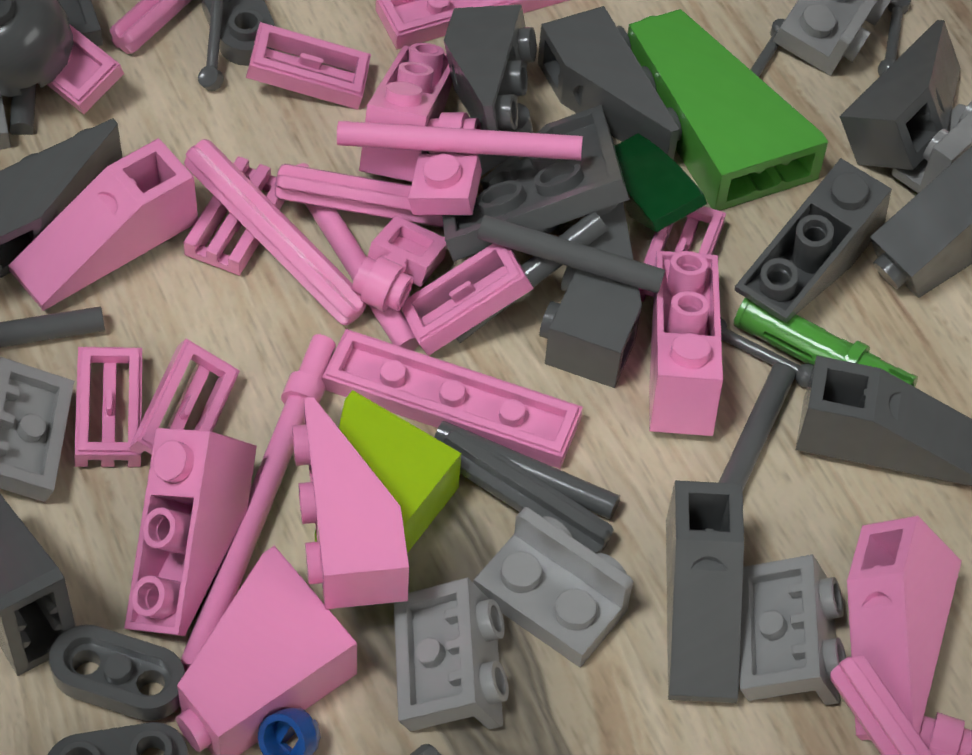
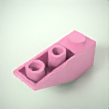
[359,43,452,182]
[8,138,198,311]
[649,250,723,436]
[292,397,409,609]
[124,428,257,636]
[847,516,962,741]

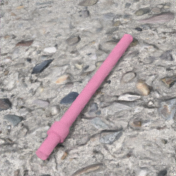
[180,334,336,672]

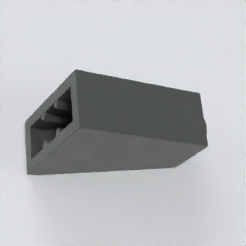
[870,146,972,298]
[0,494,75,676]

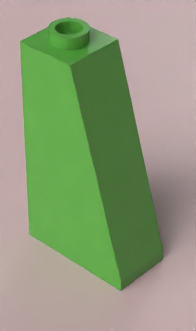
[628,9,828,211]

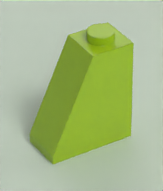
[314,390,461,553]

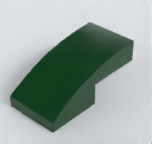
[615,133,707,232]

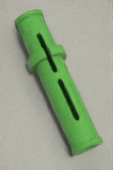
[733,298,918,387]

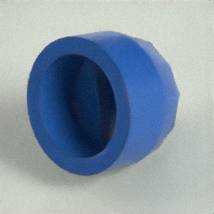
[258,708,321,755]

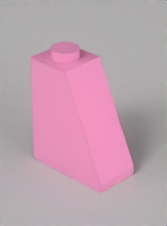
[176,545,357,755]

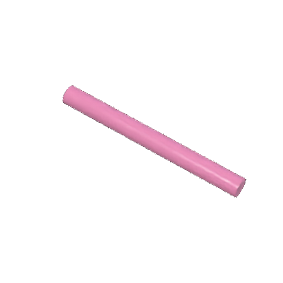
[337,121,583,160]
[297,163,419,351]

